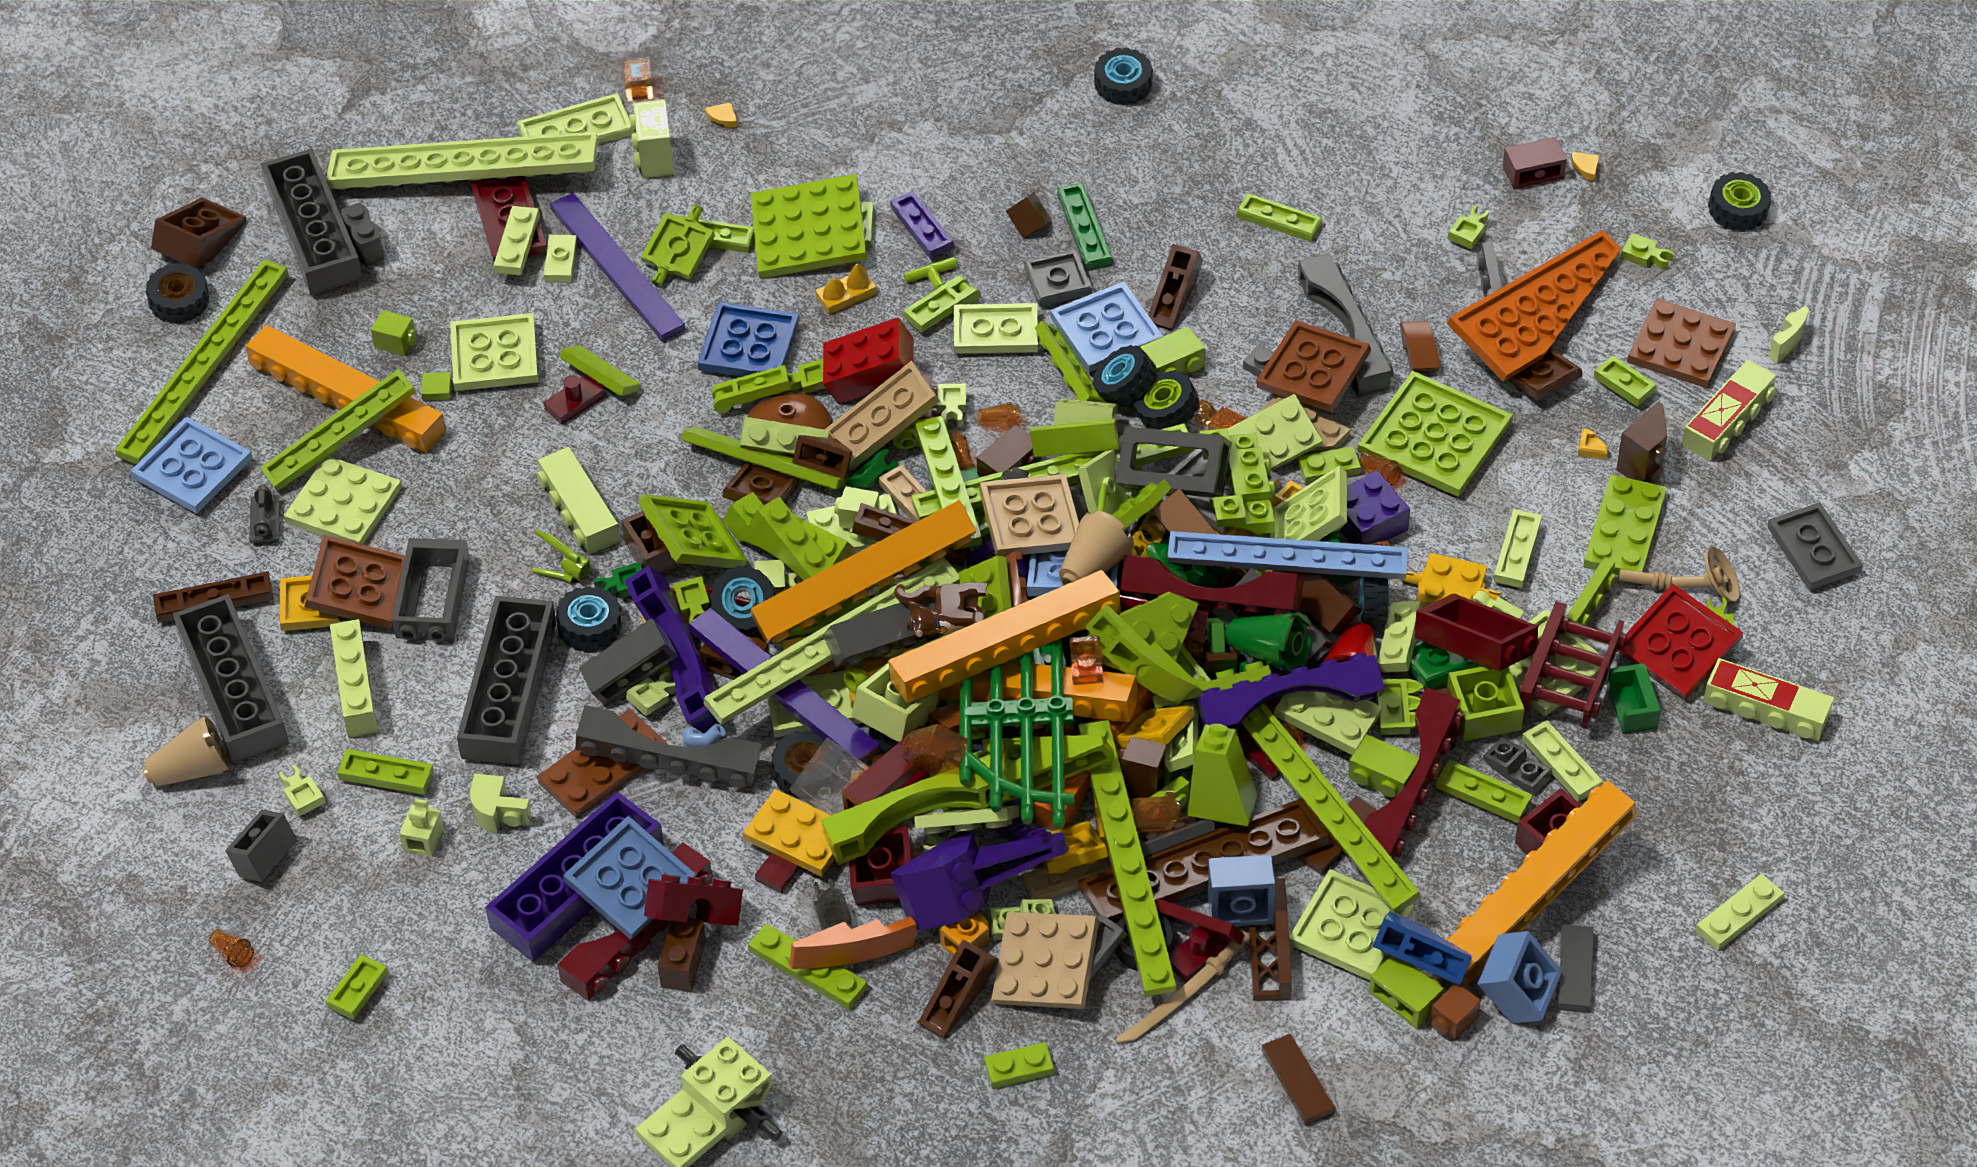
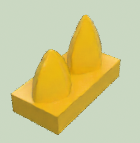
[815,264,877,315]

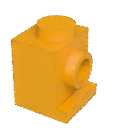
[940,912,989,956]

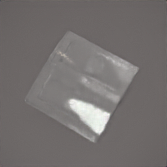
[790,737,869,815]

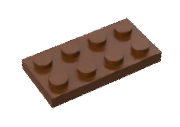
[537,709,668,819]

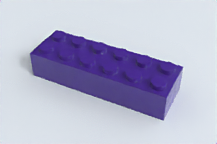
[485,791,664,962]

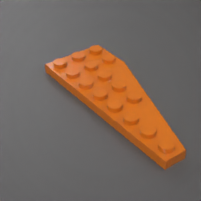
[1447,230,1621,382]

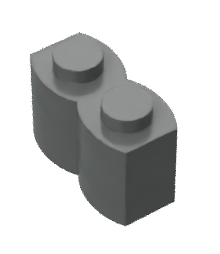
[341,203,385,267]

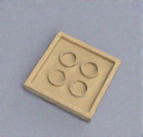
[979,474,1079,557]
[991,912,1099,1009]

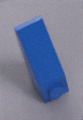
[1372,911,1473,985]

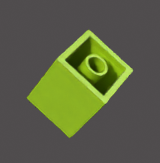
[1187,724,1258,826]

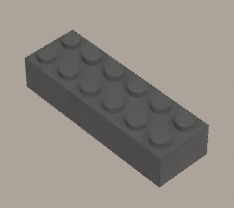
[261,148,363,295]
[173,594,289,764]
[457,596,557,765]

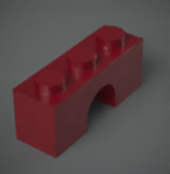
[644,874,743,926]

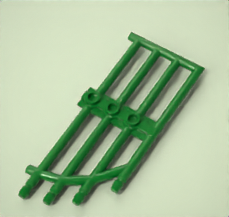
[959,634,1075,830]

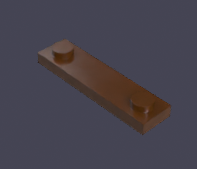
[153,571,274,623]

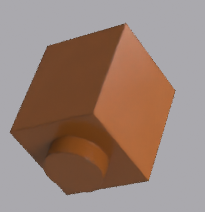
[1430,983,1481,1041]

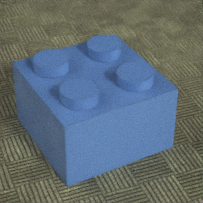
[1208,855,1275,926]
[1478,931,1562,1024]

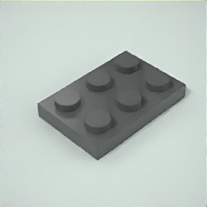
[1767,502,1863,590]

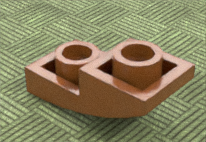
[1400,321,1440,372]

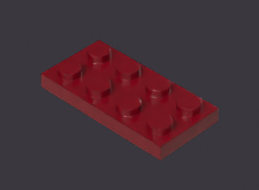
[470,176,547,262]

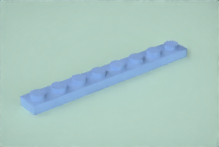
[1168,531,1408,579]

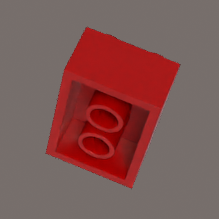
[823,317,914,404]

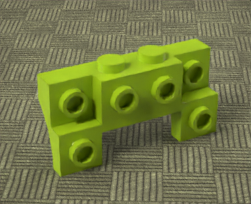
[1199,428,1275,534]

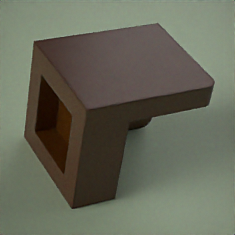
[1006,192,1051,237]

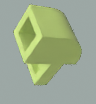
[470,773,532,833]

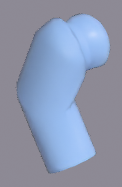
[682,723,726,747]

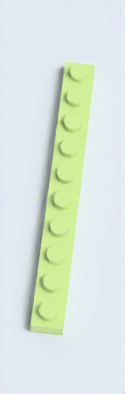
[704,557,960,725]

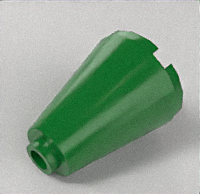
[1225,613,1312,673]

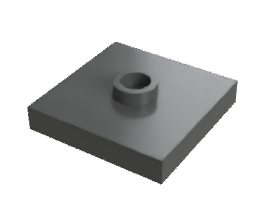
[1024,249,1092,307]

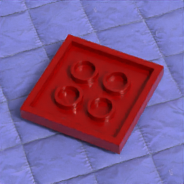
[1617,583,1743,700]

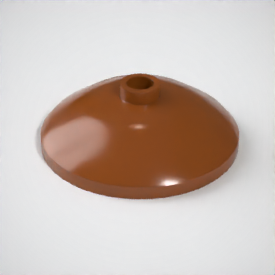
[748,392,831,457]

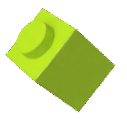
[370,310,417,356]

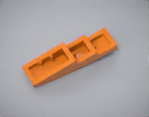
[789,916,917,969]

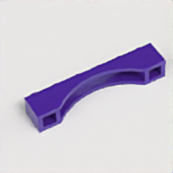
[625,565,720,734]
[1197,653,1385,730]

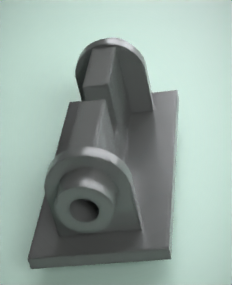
[249,485,280,543]

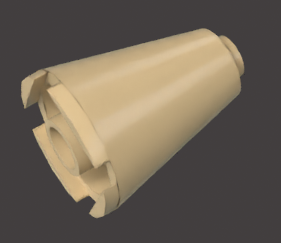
[1059,511,1134,586]
[142,716,231,787]

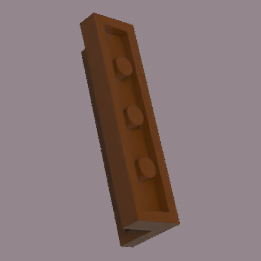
[852,503,969,566]
[1249,878,1292,1001]

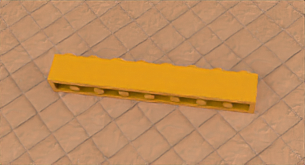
[245,325,446,453]
[750,500,977,644]
[888,570,1121,704]
[902,648,1139,722]
[1444,780,1638,988]

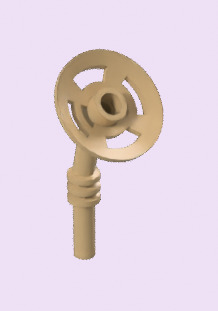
[1618,547,1739,602]

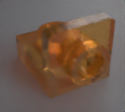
[1070,636,1104,685]
[1131,790,1180,832]

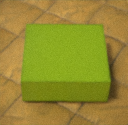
[421,372,452,401]

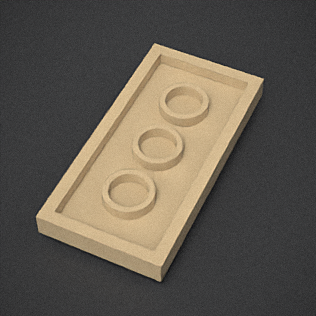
[824,361,940,471]

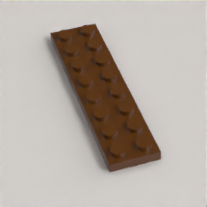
[1078,798,1329,924]

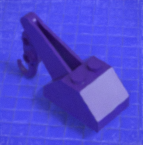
[891,817,1069,931]

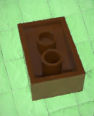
[151,197,247,268]

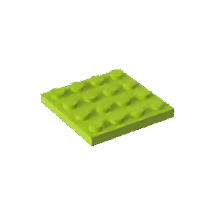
[751,173,867,279]
[1357,371,1513,497]

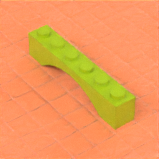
[821,755,1011,865]

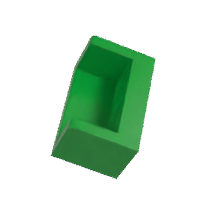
[1607,663,1661,734]

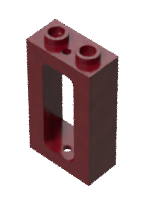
[1414,593,1539,671]
[842,725,943,810]

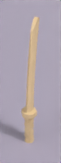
[1116,931,1250,1044]

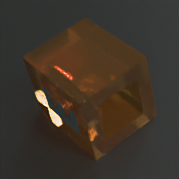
[623,57,653,101]

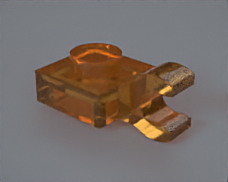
[1195,399,1247,430]

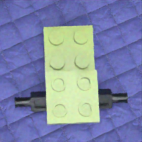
[635,1036,783,1167]

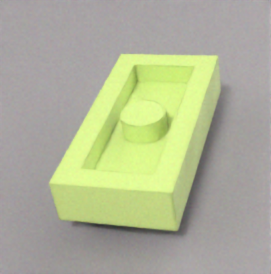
[544,235,577,283]

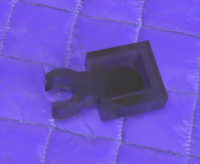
[813,878,852,931]

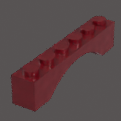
[1120,555,1304,615]
[1364,688,1464,860]
[557,842,713,1001]

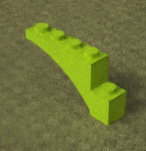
[723,492,834,580]

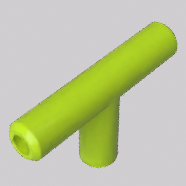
[903,257,957,290]

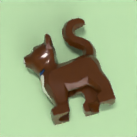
[894,582,987,637]

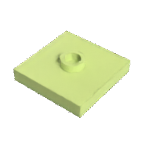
[1078,450,1127,515]

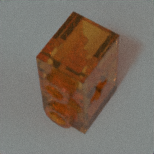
[902,724,969,774]

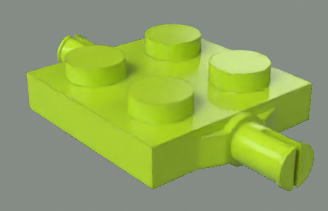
[641,204,715,287]

